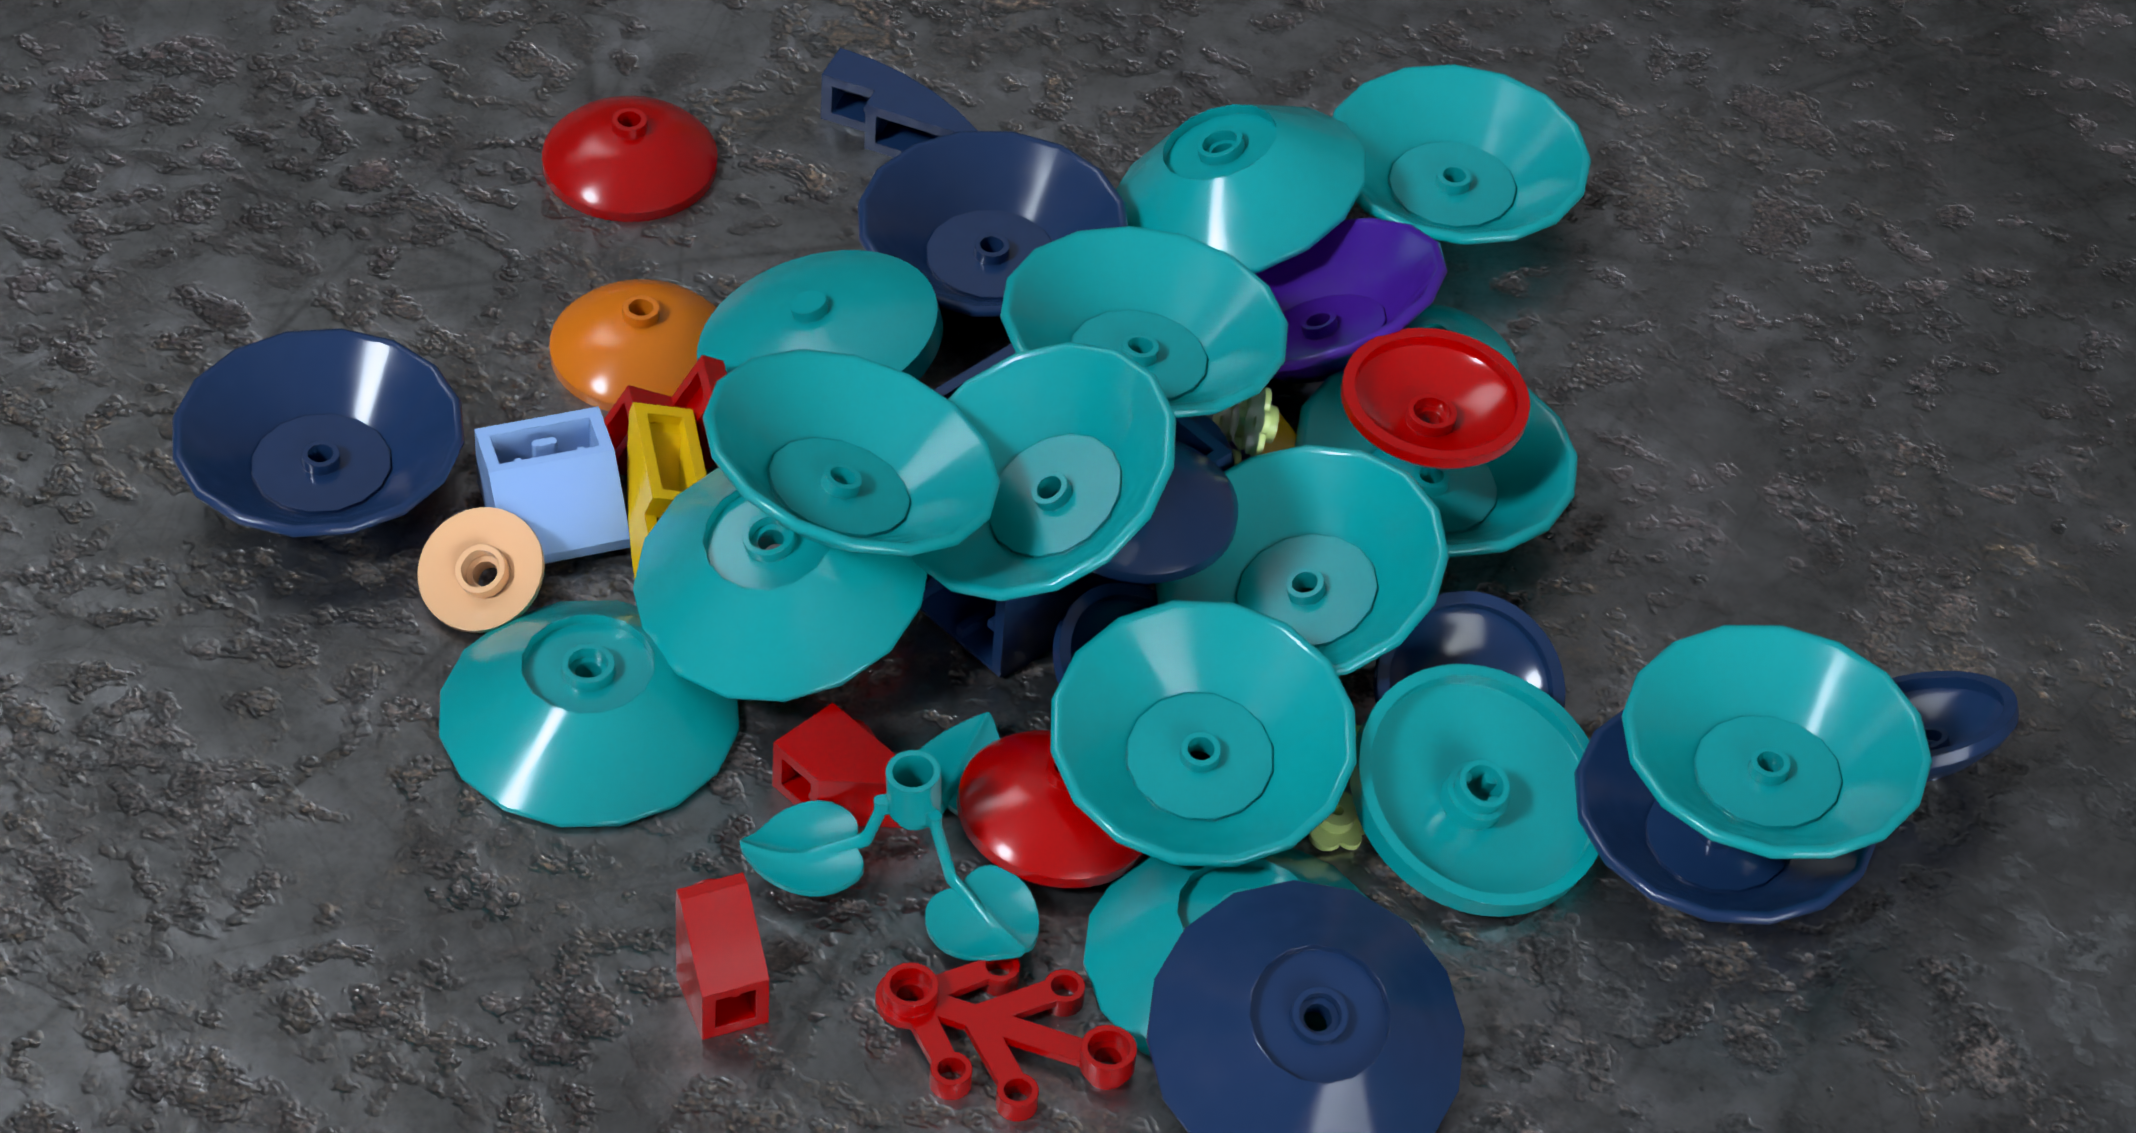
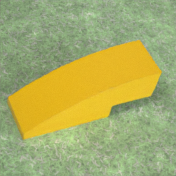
[627,402,707,579]

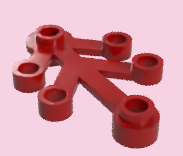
[875,958,1137,1122]

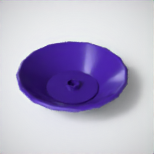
[1255,217,1447,383]

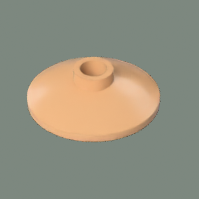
[417,507,545,633]

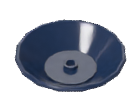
[857,131,1128,317]
[172,328,464,538]
[1574,709,1876,925]
[1146,880,1465,1133]

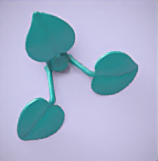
[740,712,1039,961]

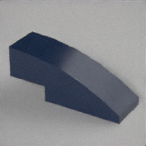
[821,47,978,158]

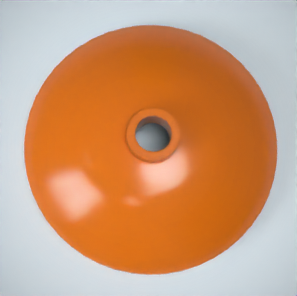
[549,279,716,412]

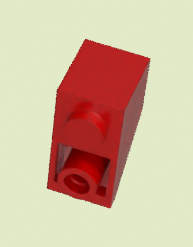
[772,703,902,828]
[676,872,769,1040]

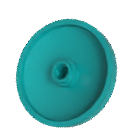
[697,250,943,380]
[1350,664,1598,917]

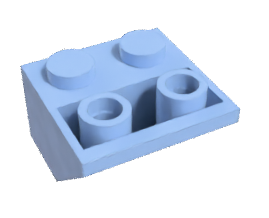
[474,406,630,564]

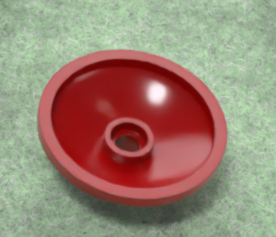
[542,96,718,222]
[1341,328,1530,469]
[957,730,1146,888]

